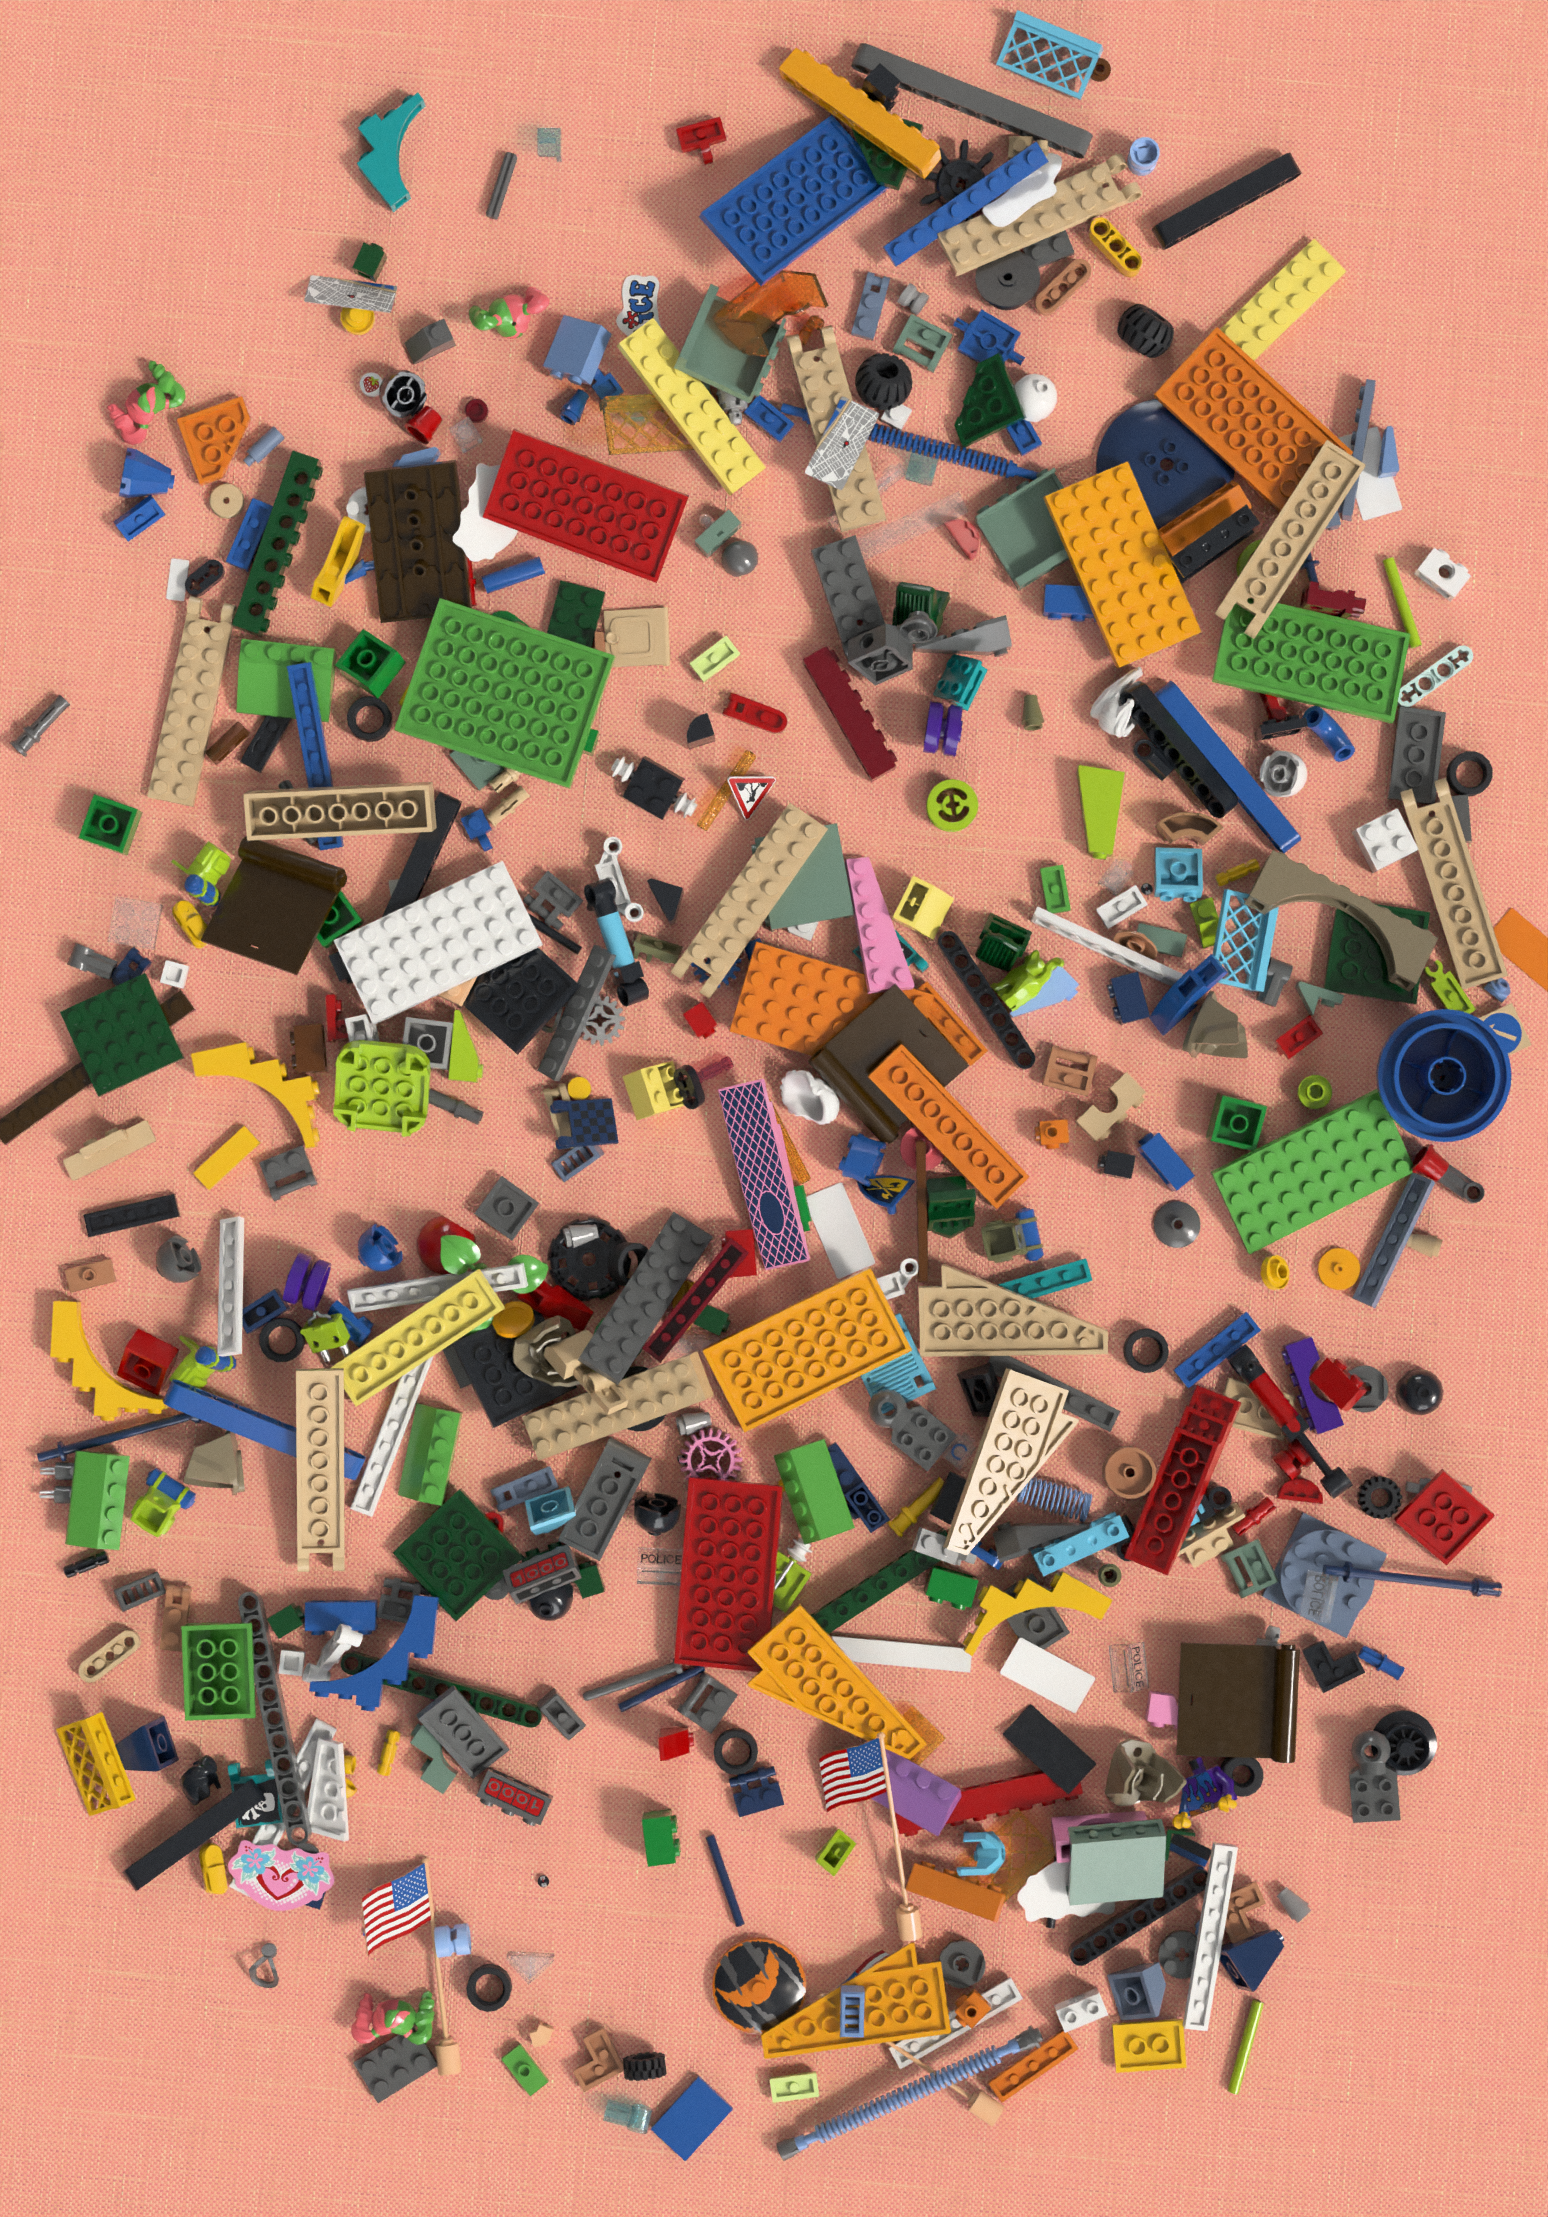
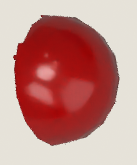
[417,1216,476,1275]

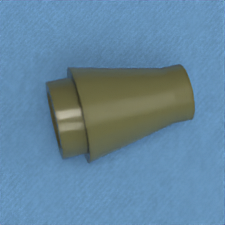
[1021,695,1044,731]
[1098,1564,1122,1587]

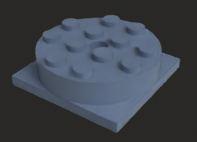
[1261,1512,1387,1638]

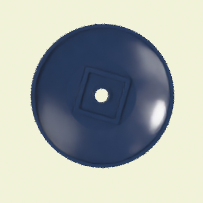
[1096,399,1235,530]

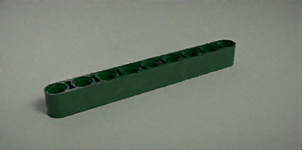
[340,1651,543,1728]

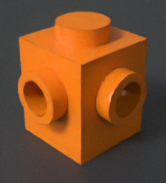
[1034,1119,1069,1150]
[954,1988,992,2029]

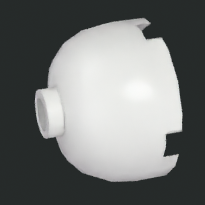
[1014,374,1057,422]
[1260,751,1307,797]

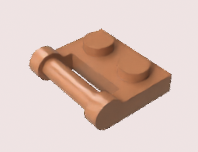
[1042,1045,1098,1097]

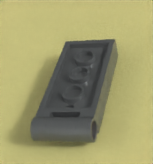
[811,535,885,659]
[558,1437,652,1561]

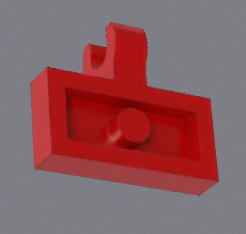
[676,116,727,165]

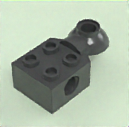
[848,611,938,686]
[868,1389,957,1472]
[1349,1730,1401,1823]

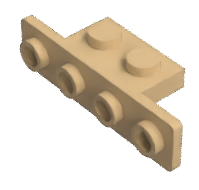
[63,1120,156,1181]
[1177,1502,1245,1568]

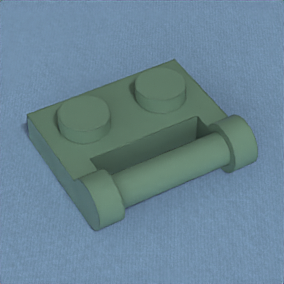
[892,314,952,373]
[1220,1538,1279,1598]

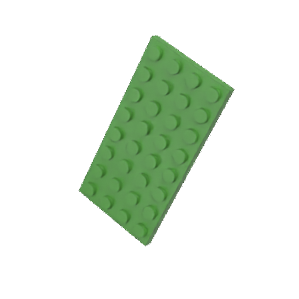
[1212,598,1410,724]
[1211,1088,1413,1254]

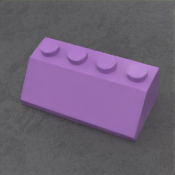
[871,1749,962,1837]

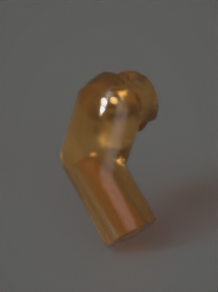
[798,315,824,346]

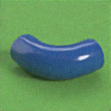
[1303,706,1355,762]

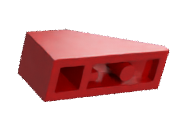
[658,1726,694,1761]

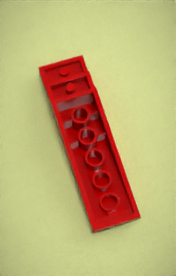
[1124,1385,1241,1576]

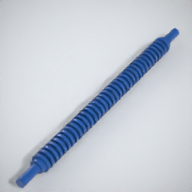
[780,403,1039,480]

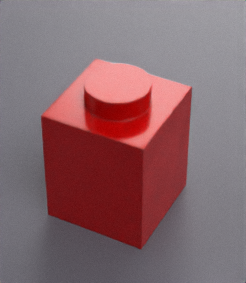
[683,1002,718,1039]

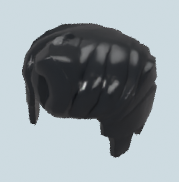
[180,1755,221,1806]

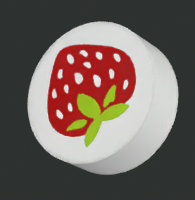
[360,372,382,397]

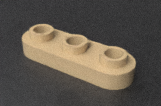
[79,1630,141,1683]

